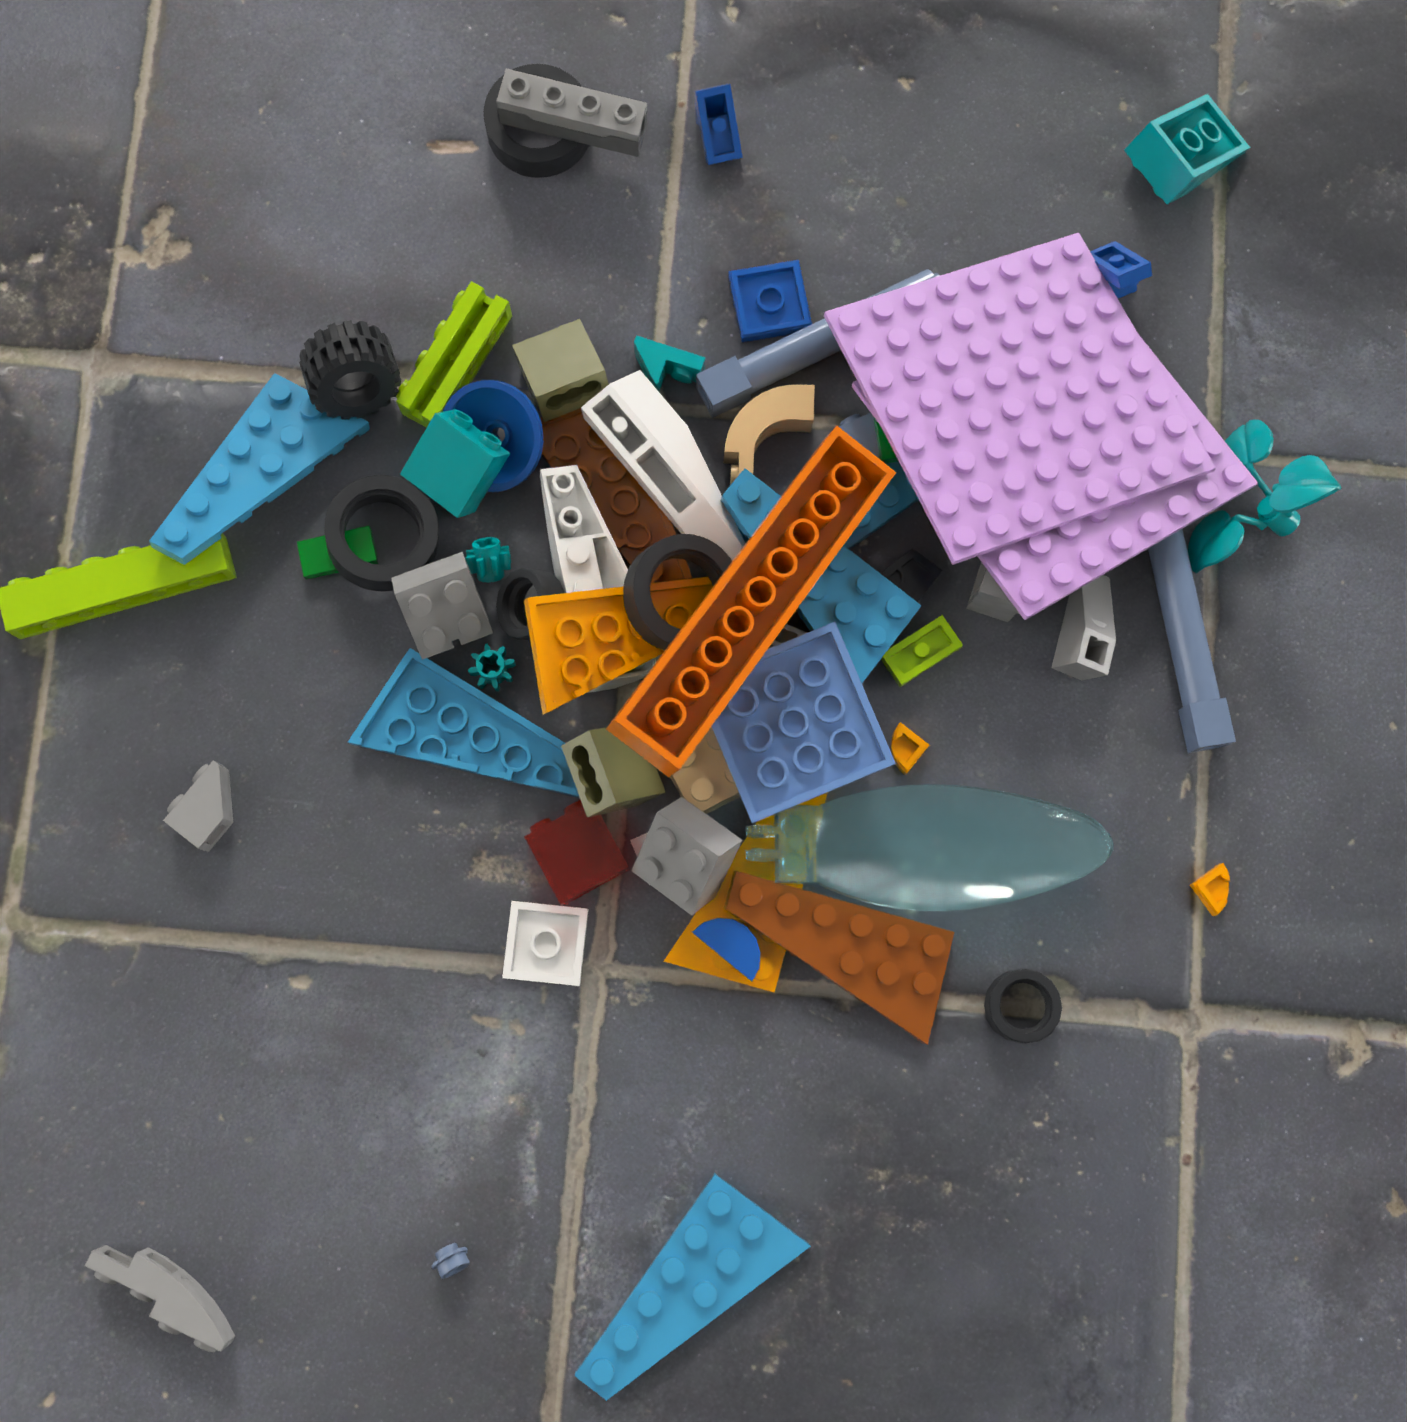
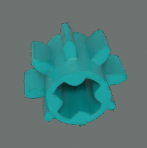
[465,537,511,583]
[468,643,516,692]

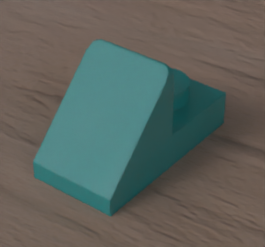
[634,335,705,392]

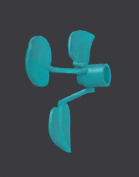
[1188,419,1341,574]

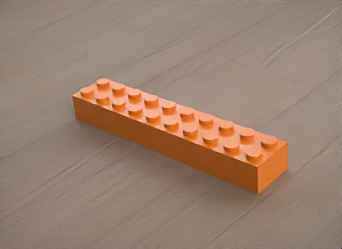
[606,425,897,777]

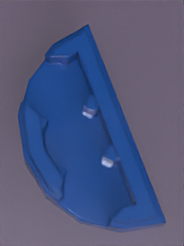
[692,918,761,982]

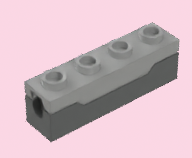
[496,69,647,157]

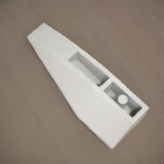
[581,370,745,561]
[540,465,656,693]

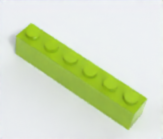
[0,533,237,639]

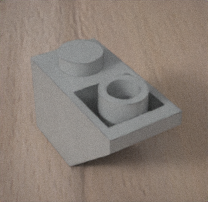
[163,760,233,852]

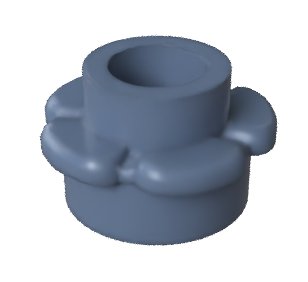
[431,1243,470,1279]

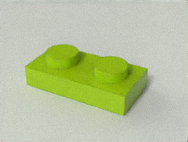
[881,615,963,687]

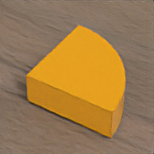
[891,722,929,775]
[1190,863,1230,916]

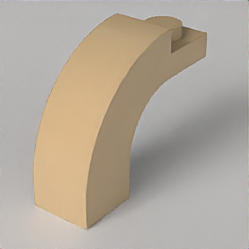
[723,385,815,485]

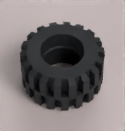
[299,320,401,420]

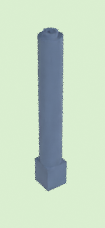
[696,269,940,418]
[1148,529,1236,753]

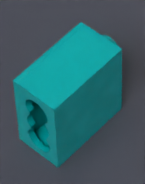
[400,409,510,518]

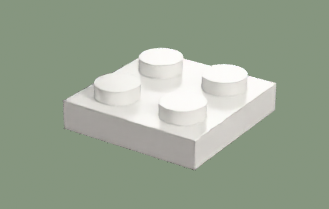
[502,901,589,986]

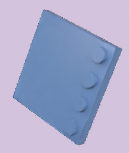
[711,622,896,824]

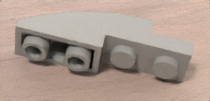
[85,1245,235,1352]

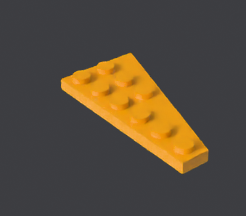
[524,577,713,715]
[663,793,828,993]

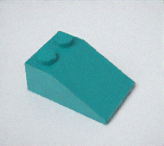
[1124,94,1250,205]

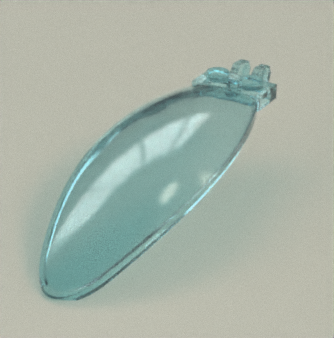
[746,784,1114,911]

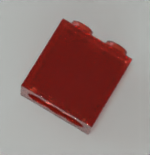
[524,800,630,906]

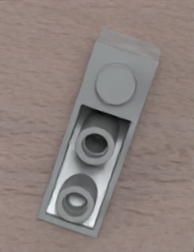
[1051,575,1116,681]

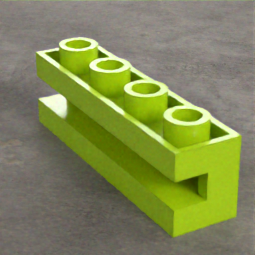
[396,281,512,428]

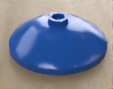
[443,380,543,492]

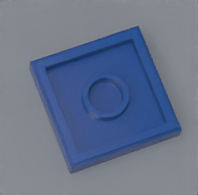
[728,260,812,343]

